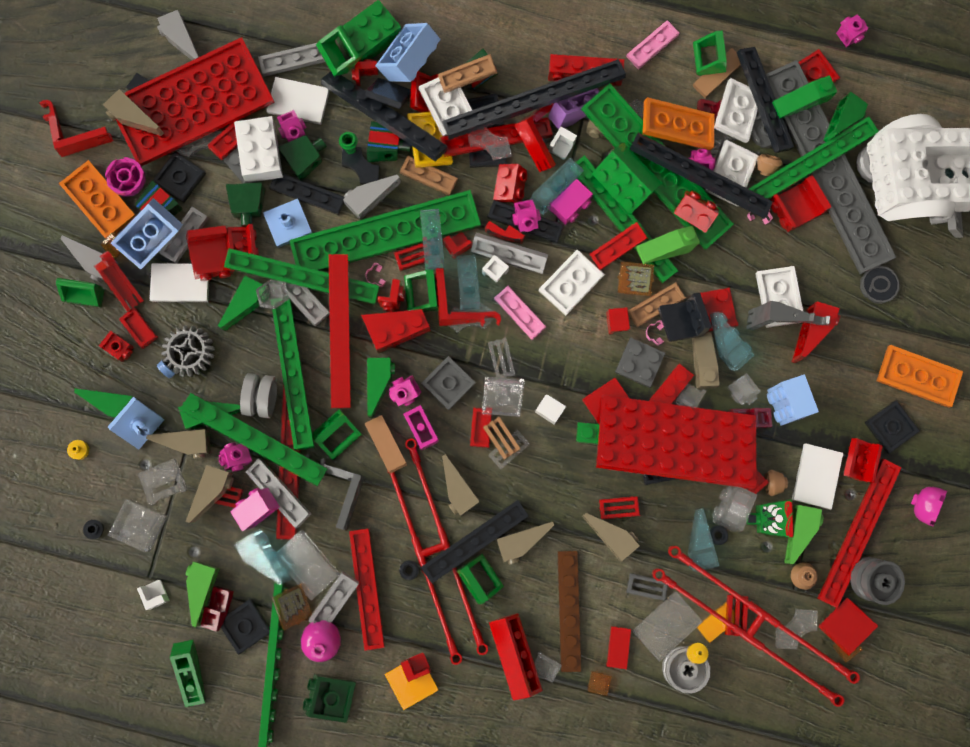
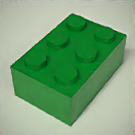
[337,0,401,62]
[592,142,663,214]

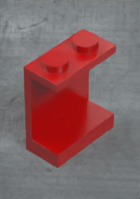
[770,175,832,232]
[186,225,234,281]

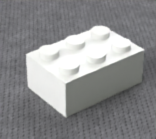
[234,116,283,183]

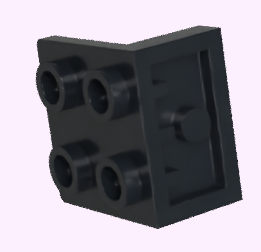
[658,293,712,342]

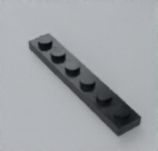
[737,47,794,153]
[421,500,529,584]

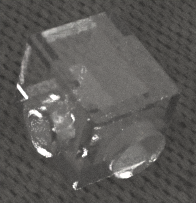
[728,373,761,405]

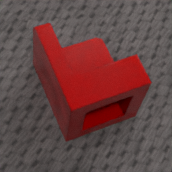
[443,232,472,259]
[606,307,630,335]
[400,652,431,682]

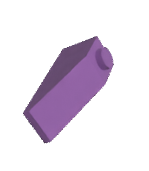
[548,88,600,130]

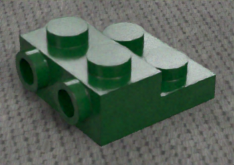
[303,673,356,723]

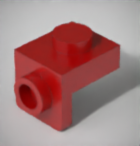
[352,59,379,86]

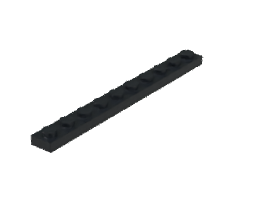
[442,59,626,140]

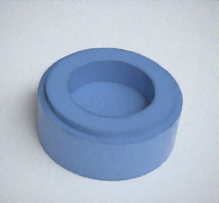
[157,360,175,378]

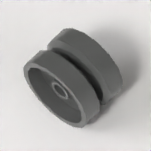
[851,557,905,605]

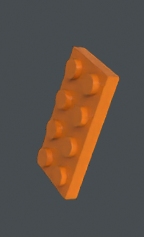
[643,97,715,150]
[59,160,136,240]
[876,345,963,408]

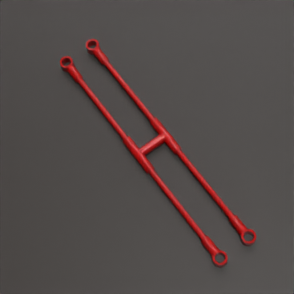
[387,438,488,665]
[652,545,860,707]

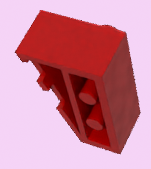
[361,309,430,354]

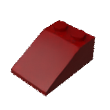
[792,301,840,363]

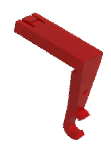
[39,100,113,157]
[514,103,556,172]
[94,251,144,312]
[435,268,501,327]

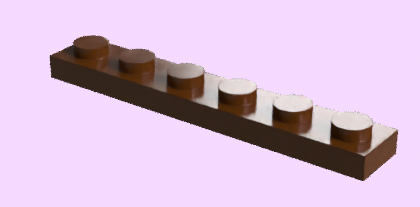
[557,551,581,672]

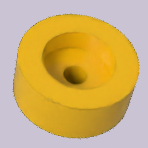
[67,440,89,460]
[686,643,708,664]

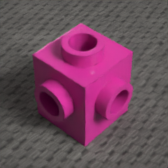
[836,14,868,47]
[277,110,306,142]
[689,149,715,171]
[512,200,541,232]
[389,375,421,406]
[219,442,252,472]

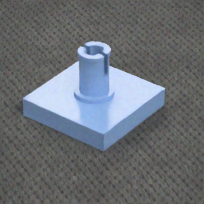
[263,199,312,248]
[108,397,164,450]

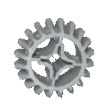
[161,325,215,377]

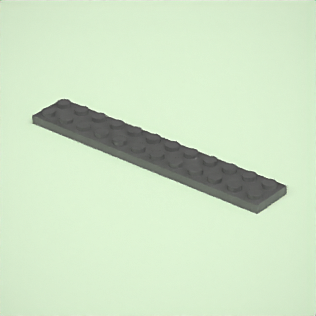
[766,60,896,274]

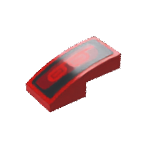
[485,221,525,244]

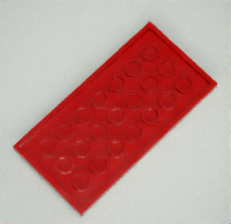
[116,37,275,166]
[596,395,756,489]

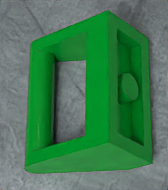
[316,25,361,76]
[693,30,727,76]
[404,269,438,312]
[56,278,105,308]
[312,409,362,460]
[457,553,504,604]

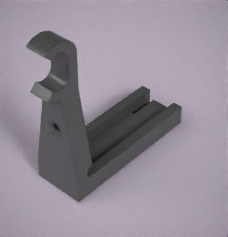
[747,301,830,330]
[305,453,365,531]

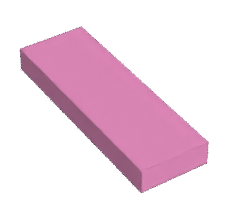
[626,20,680,70]
[494,286,546,340]

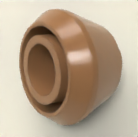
[757,154,783,176]
[765,470,788,496]
[791,562,818,590]

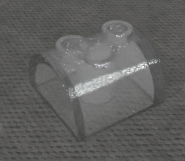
[482,376,524,417]

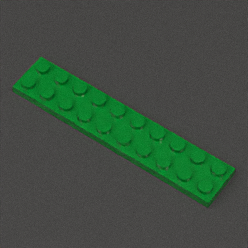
[581,83,734,250]
[289,190,481,271]

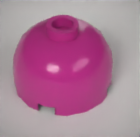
[105,157,146,197]
[911,487,947,527]
[301,620,341,662]

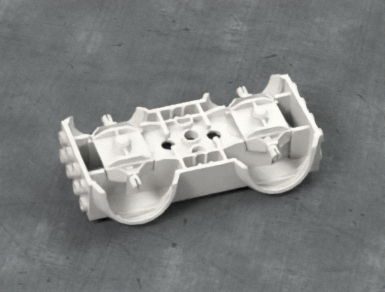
[867,114,970,221]

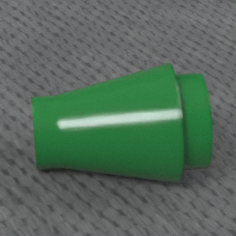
[339,132,358,154]

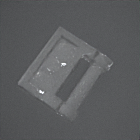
[138,459,187,506]

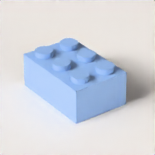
[375,23,440,82]
[111,198,183,269]
[767,374,819,426]

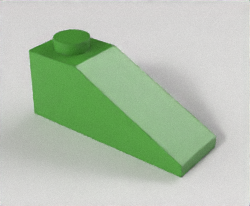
[636,226,700,264]
[785,505,824,564]
[186,561,220,627]

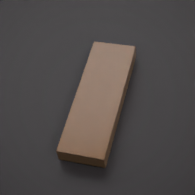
[693,48,741,99]
[438,54,497,93]
[400,156,458,196]
[628,282,686,327]
[365,415,407,474]

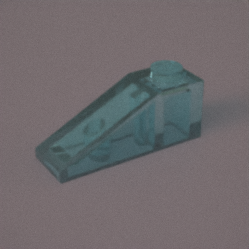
[420,209,444,270]
[688,508,720,572]

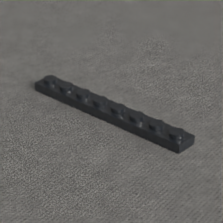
[321,72,448,161]
[629,133,773,219]

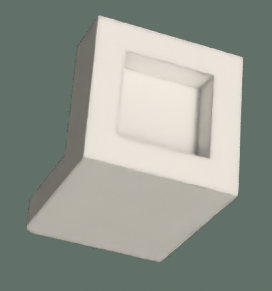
[549,127,577,160]
[482,255,509,282]
[535,395,566,424]
[137,580,170,610]

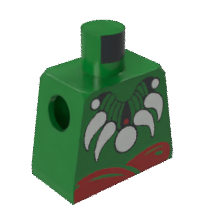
[746,500,793,538]

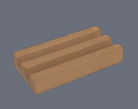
[483,417,520,460]

